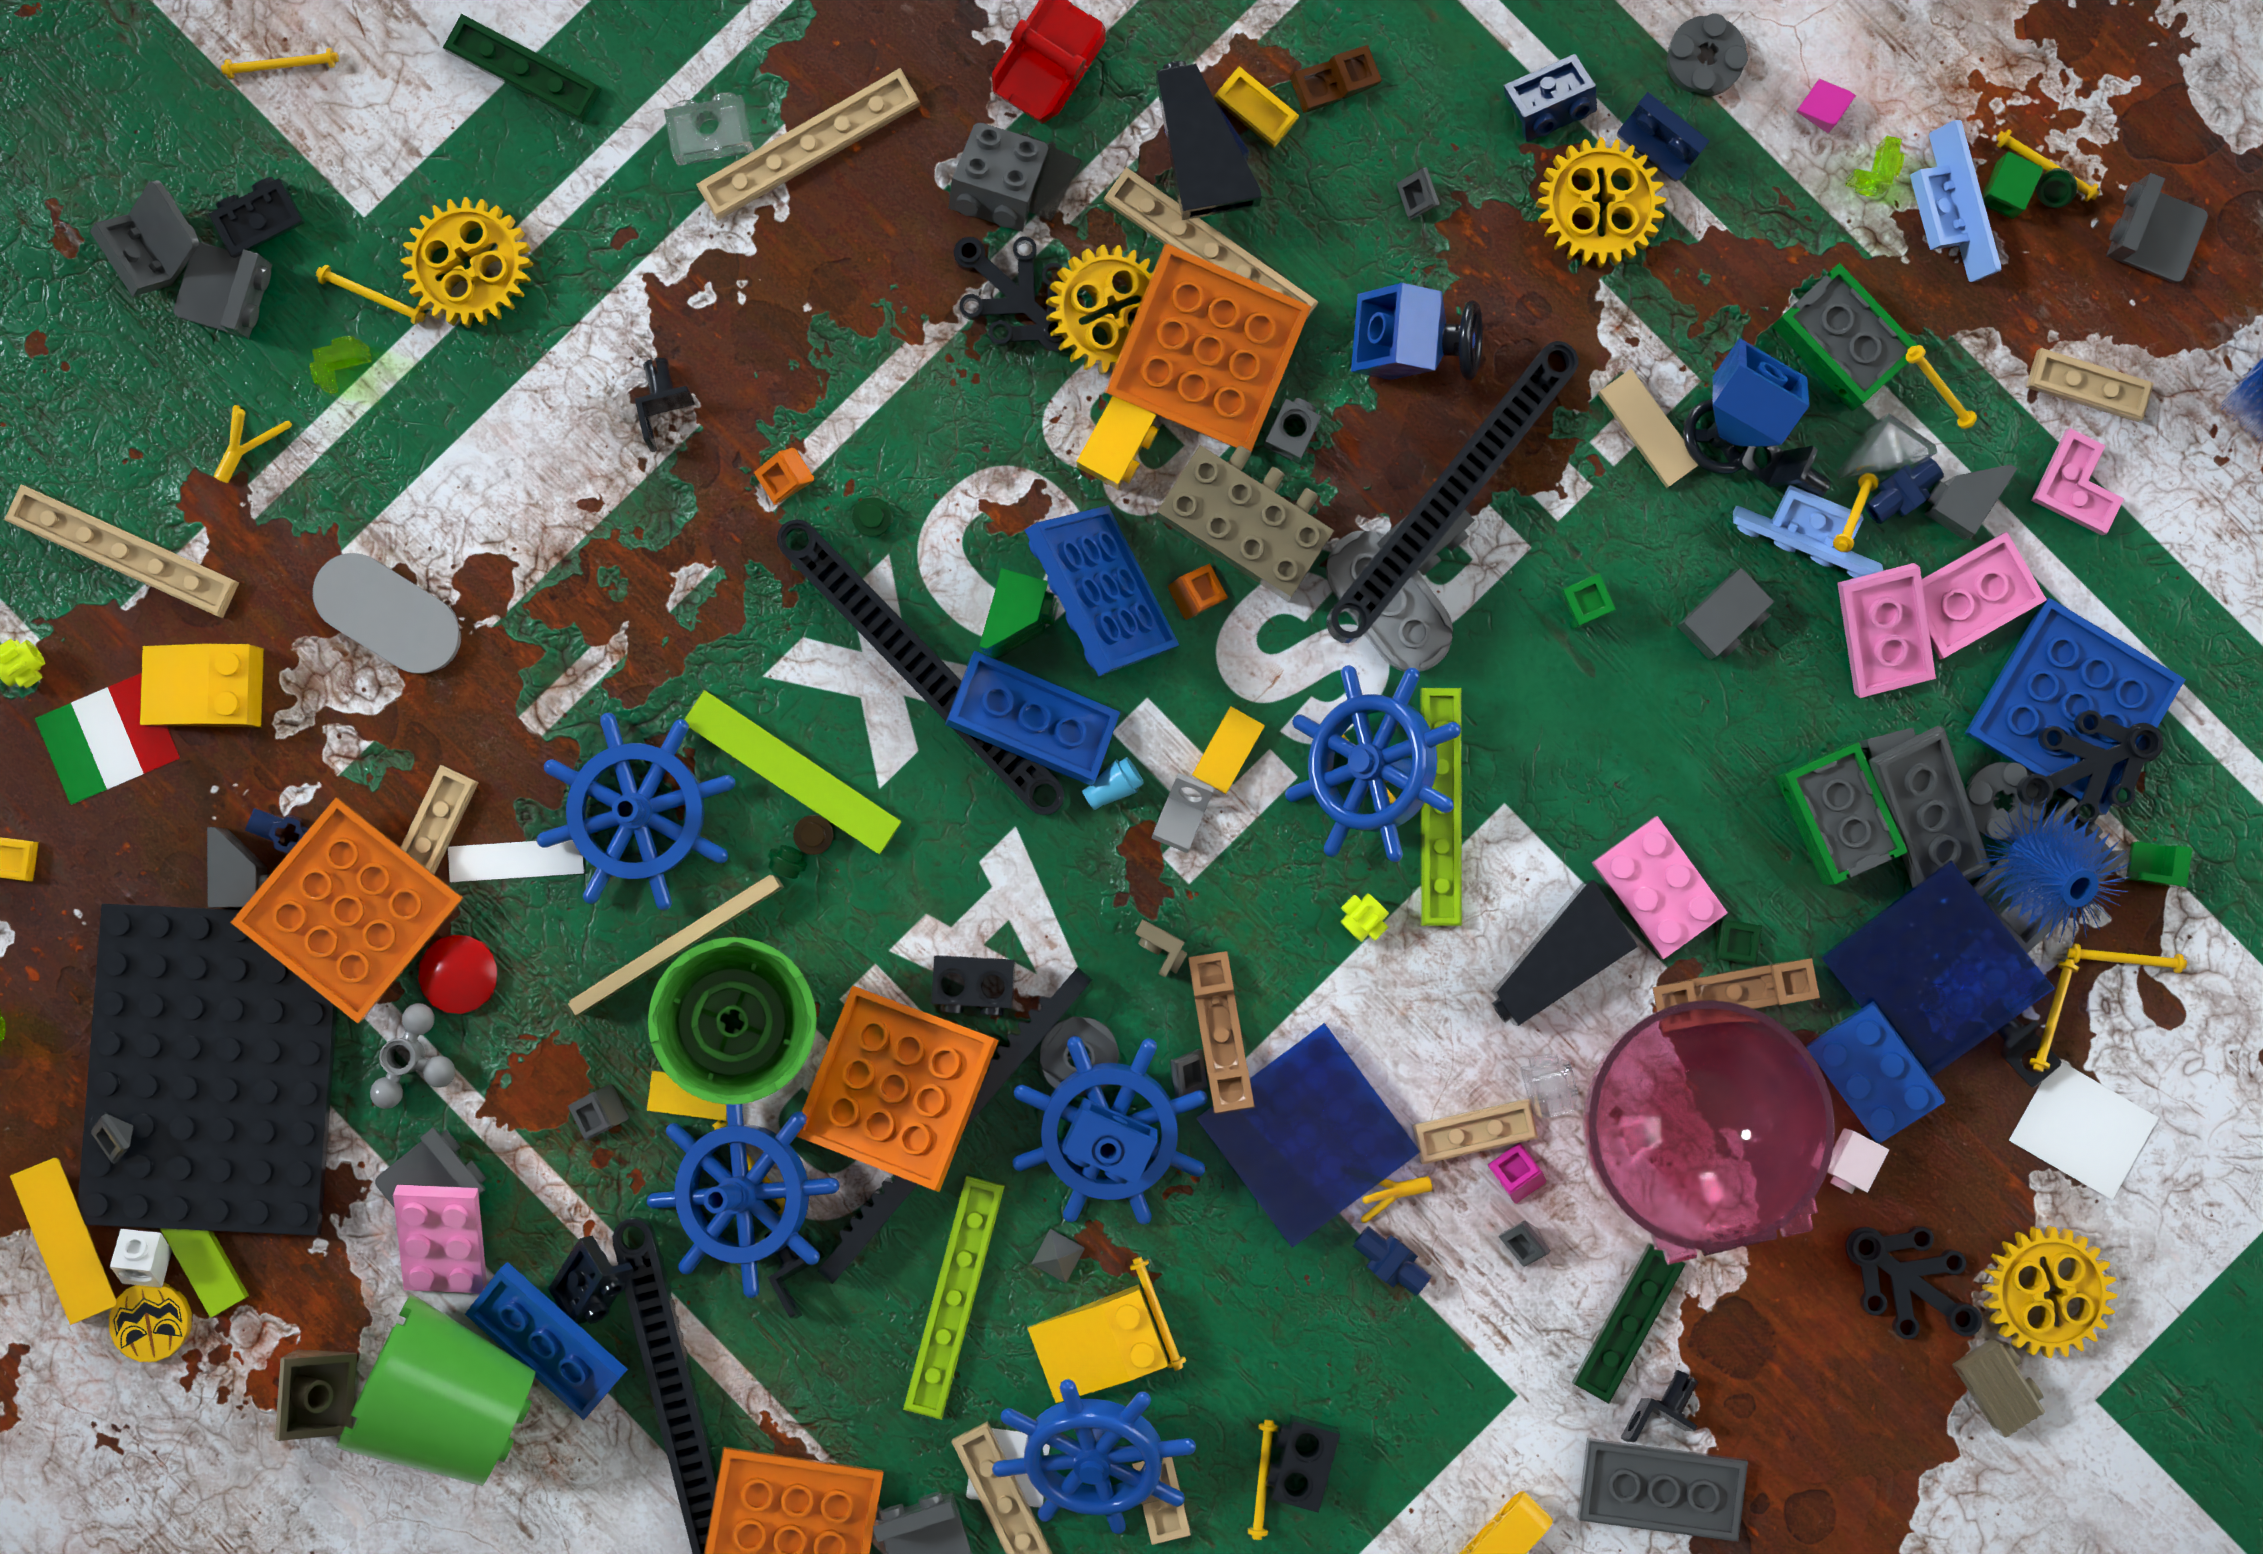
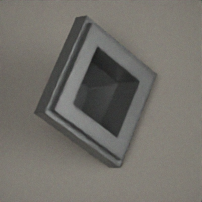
[1396,167,1440,220]
[1170,1049,1208,1098]
[91,1114,133,1163]
[1498,1220,1551,1267]
[1031,1228,1085,1283]

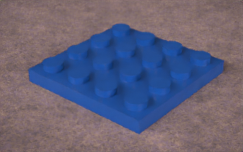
[1025,505,1179,676]
[1964,598,2186,815]

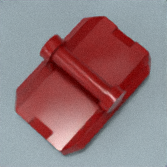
[992,0,1106,124]

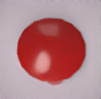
[418,935,498,1014]

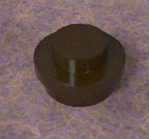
[793,815,834,855]

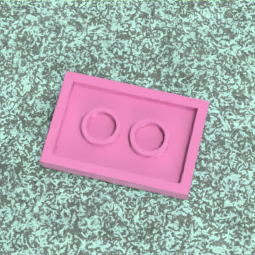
[1922,532,2047,659]
[1838,563,1936,698]
[1591,816,1728,959]
[393,1185,487,1293]

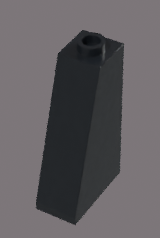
[1156,61,1262,220]
[1491,880,1638,1026]

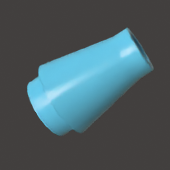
[1082,757,1144,810]

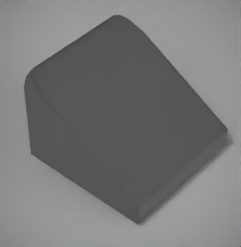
[568,1084,629,1141]

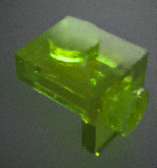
[1845,135,1905,197]
[310,336,372,394]

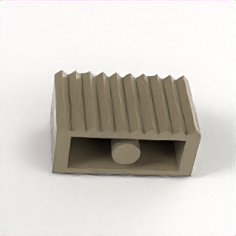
[1952,1339,2045,1438]

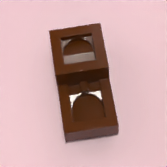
[1289,45,1382,113]

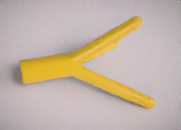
[214,405,292,483]
[1340,1164,1432,1223]

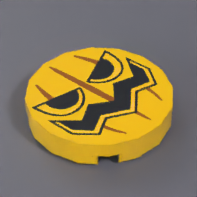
[109,1282,192,1362]

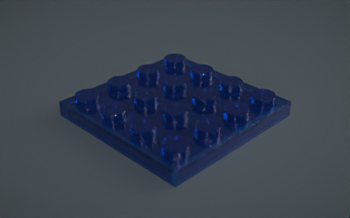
[1822,860,2055,1078]
[1197,1023,1420,1248]

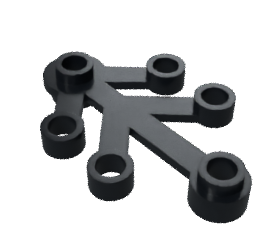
[954,236,1069,352]
[2017,710,2163,823]
[1845,1225,1982,1340]

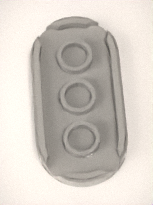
[1326,530,1453,672]
[313,553,461,674]

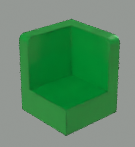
[1982,151,2043,220]
[1561,573,1616,629]
[2126,841,2193,888]

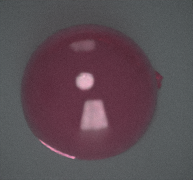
[1583,1000,1835,1265]

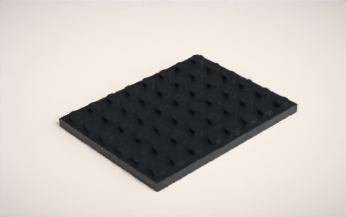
[78,904,337,1236]

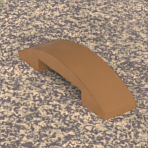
[1188,951,1255,1114]
[1652,958,1820,1027]

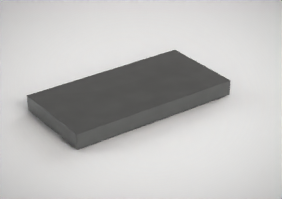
[1869,726,1991,903]
[1577,1438,1748,1542]

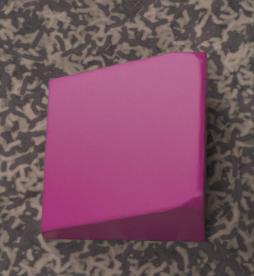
[1796,78,1856,133]
[1488,1142,1547,1204]

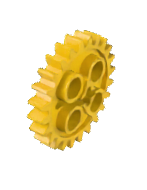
[1536,137,1666,268]
[401,197,533,328]
[1046,245,1153,375]
[1982,1225,2117,1358]

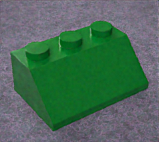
[979,568,1059,660]

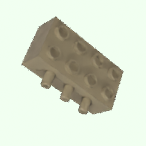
[1156,445,1334,602]

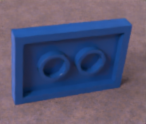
[1806,1001,1945,1144]

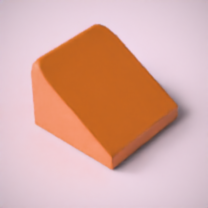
[753,448,814,505]
[1168,563,1228,620]

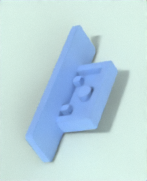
[1910,120,2001,282]
[1733,485,1883,578]

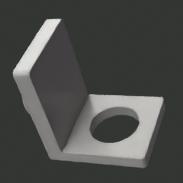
[1151,773,1215,853]

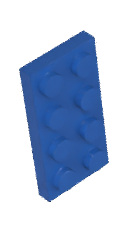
[945,651,1120,786]
[465,1262,628,1421]

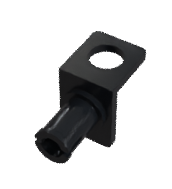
[635,358,695,452]
[1738,445,1830,497]
[1980,999,2062,1088]
[764,1231,824,1319]
[1621,1370,1699,1442]

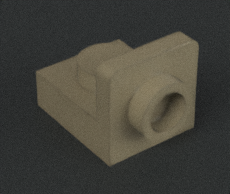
[1135,919,1187,977]

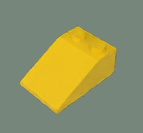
[140,644,264,727]
[1027,1284,1168,1403]

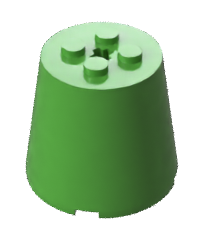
[648,937,816,1105]
[336,1294,536,1486]

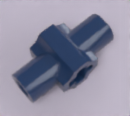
[1865,457,1944,524]
[245,808,309,853]
[1352,1226,1432,1296]

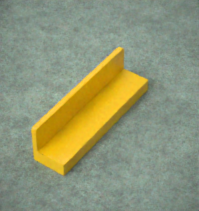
[10,1158,117,1325]

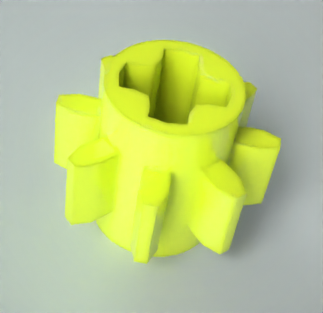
[0,638,45,689]
[1340,893,1389,942]

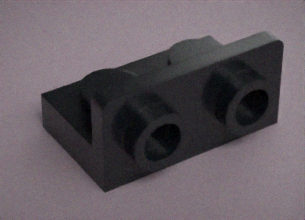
[209,177,305,258]
[548,1235,634,1324]

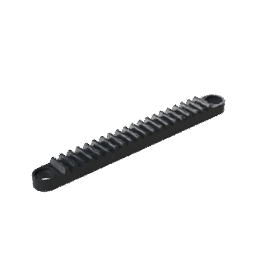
[1326,341,1578,644]
[777,519,1065,816]
[817,967,1093,1284]
[612,1217,719,1554]

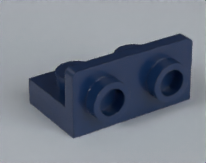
[1504,54,1597,142]
[1617,92,1709,182]

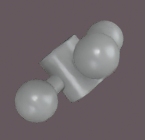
[370,1003,455,1109]

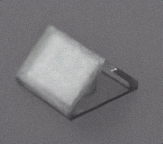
[1837,413,1937,479]

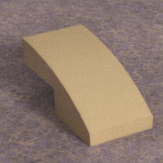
[1132,1457,1191,1545]

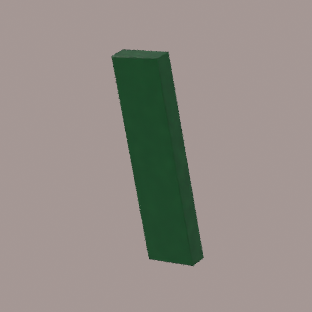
[443,14,601,124]
[1572,1243,1686,1404]

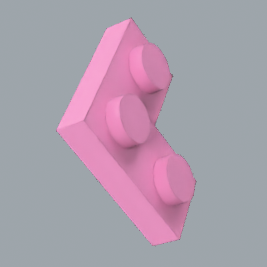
[2031,428,2124,535]

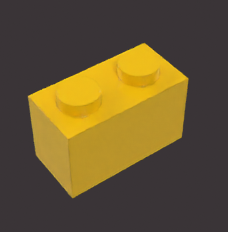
[1076,396,1159,490]

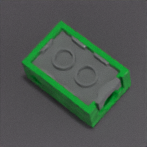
[1772,263,1918,411]
[1775,742,1908,885]

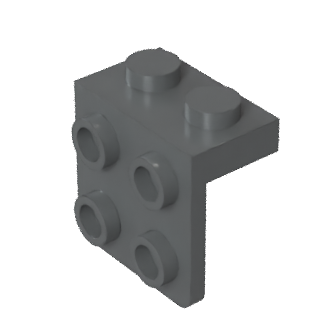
[948,123,1048,232]
[2106,173,2208,283]
[90,180,199,297]
[173,242,272,339]
[375,1128,487,1207]
[873,1492,972,1554]

